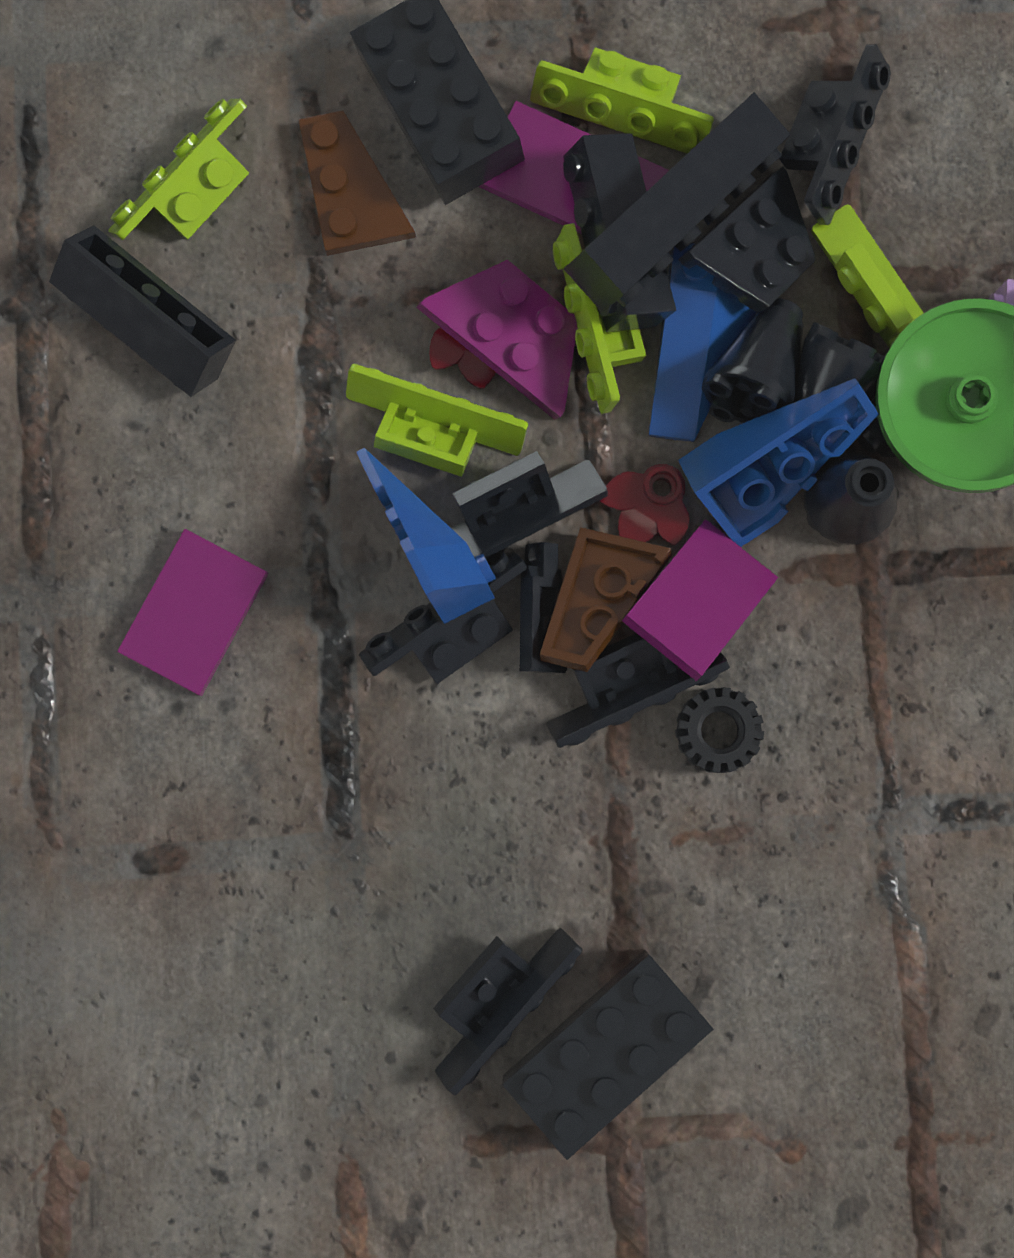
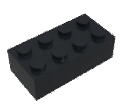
[350,0,525,205]
[502,950,714,1160]

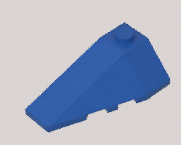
[648,243,756,442]
[678,378,879,547]
[356,448,496,624]

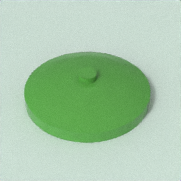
[875,299,1014,493]

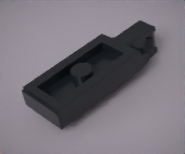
[519,542,567,674]

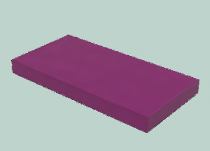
[479,101,669,234]

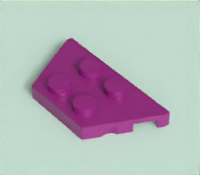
[416,259,577,420]

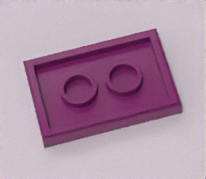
[622,519,779,681]
[117,529,269,696]

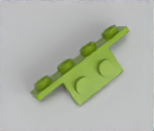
[530,47,714,154]
[108,98,249,240]
[811,204,924,349]
[553,223,646,414]
[346,364,528,477]

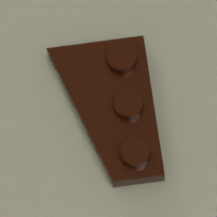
[298,110,416,256]
[540,527,672,672]

